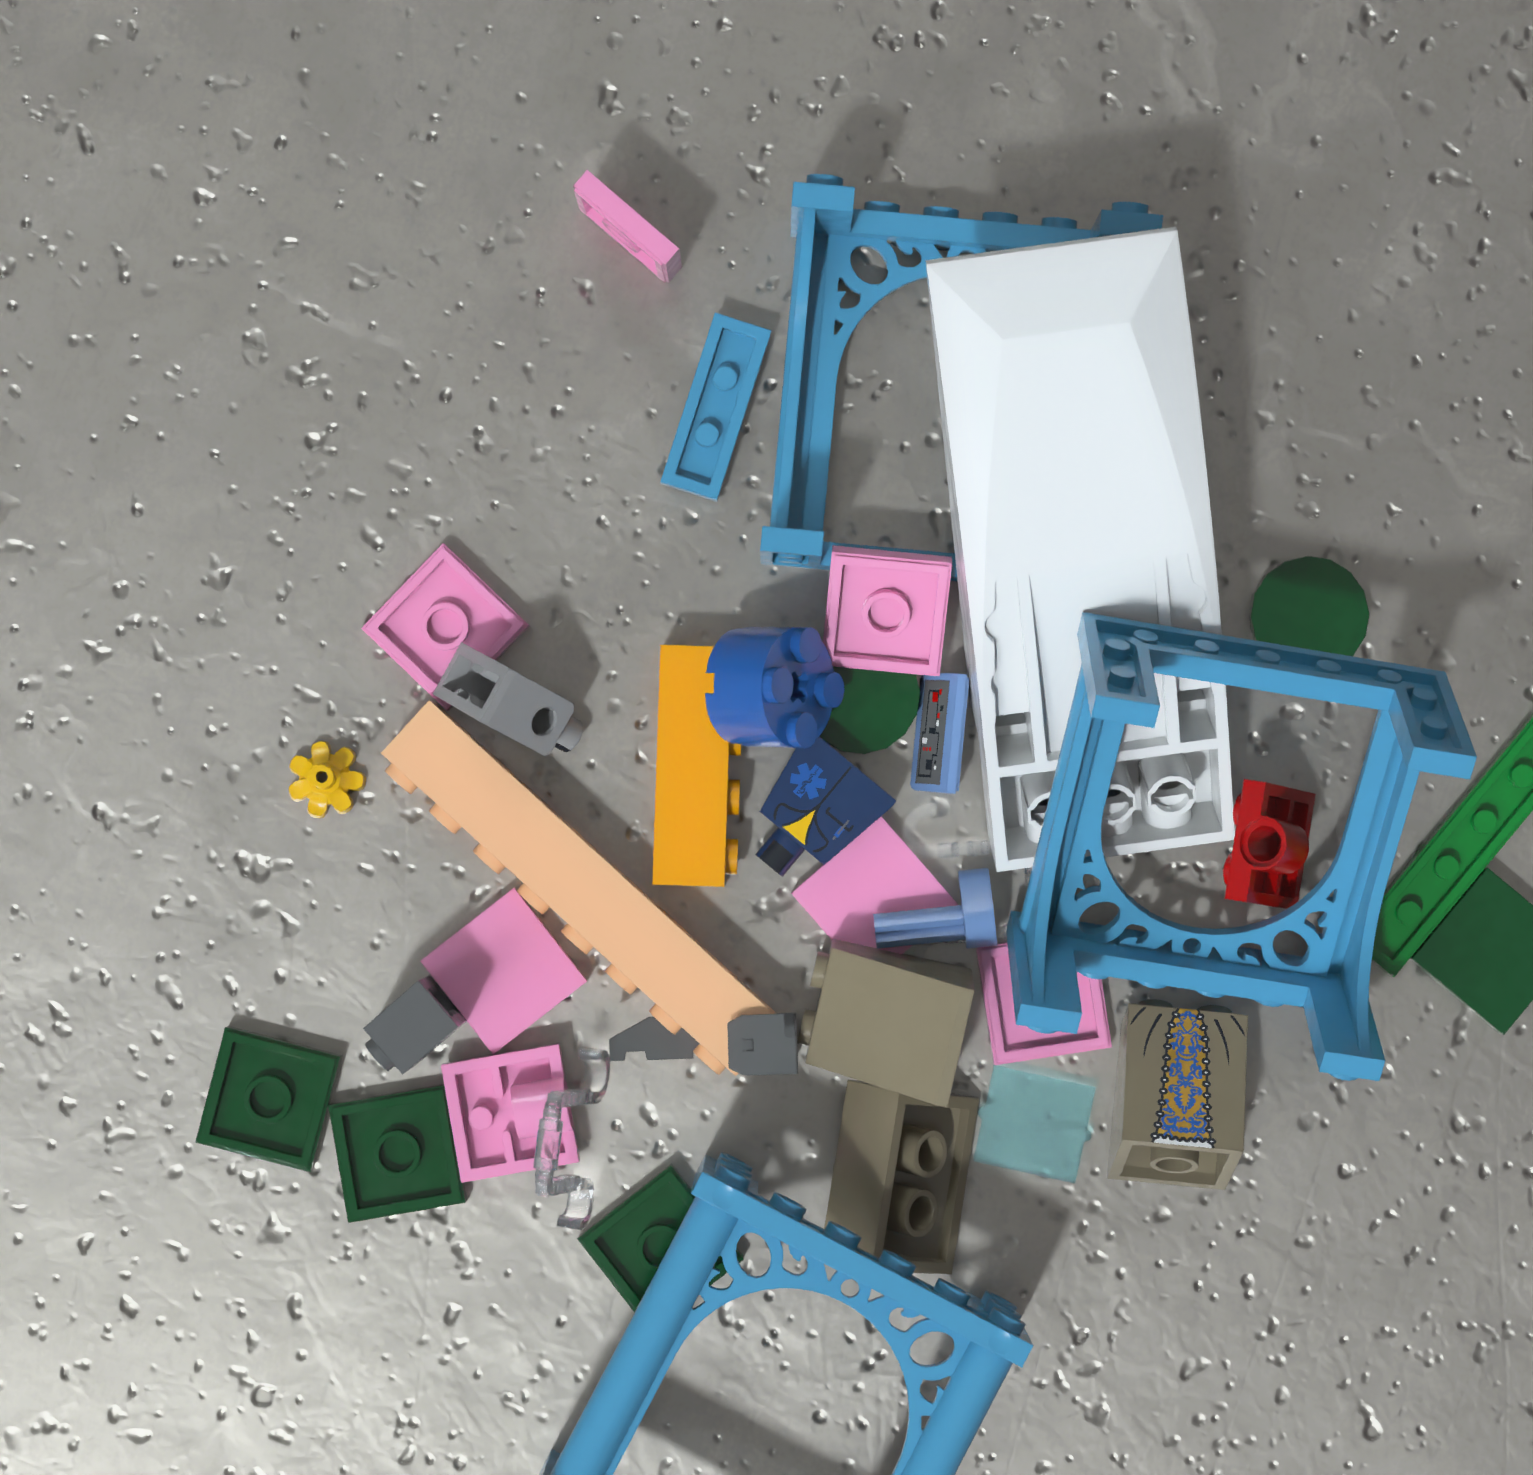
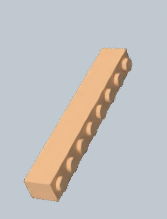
[381,700,777,1076]

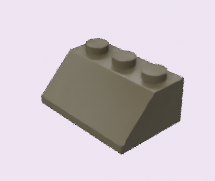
[824,1080,979,1274]

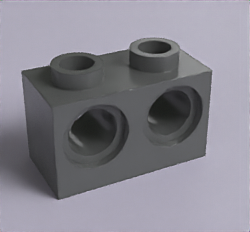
[363,975,467,1075]

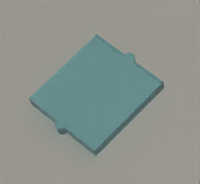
[973,1065,1096,1183]

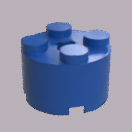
[705,627,844,748]

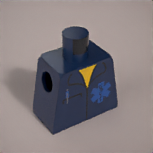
[755,737,896,877]

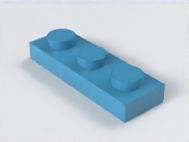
[660,313,772,502]

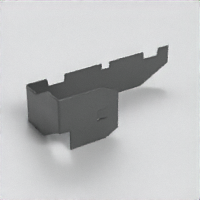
[609,1013,798,1076]

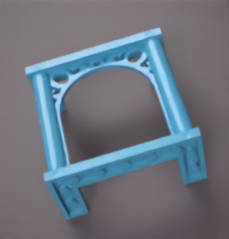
[760,174,1163,582]
[1006,612,1477,1081]
[539,1152,1033,1475]

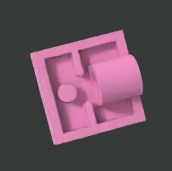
[441,1043,580,1183]

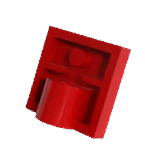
[1223,779,1316,909]

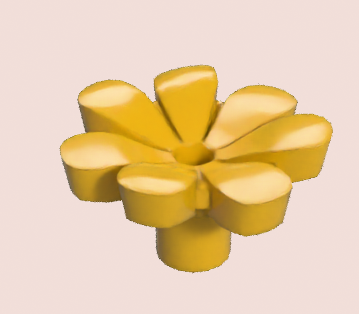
[288,740,366,819]

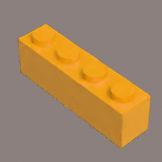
[652,645,741,887]

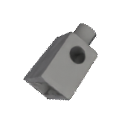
[433,642,583,756]

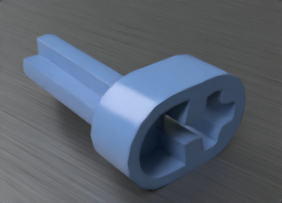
[873,868,997,949]

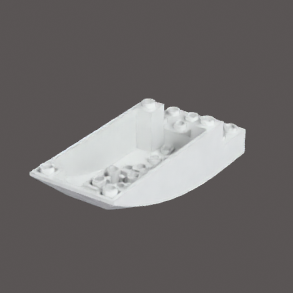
[925,227,1235,872]

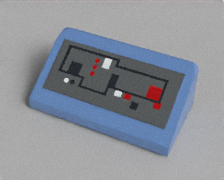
[910,673,969,794]

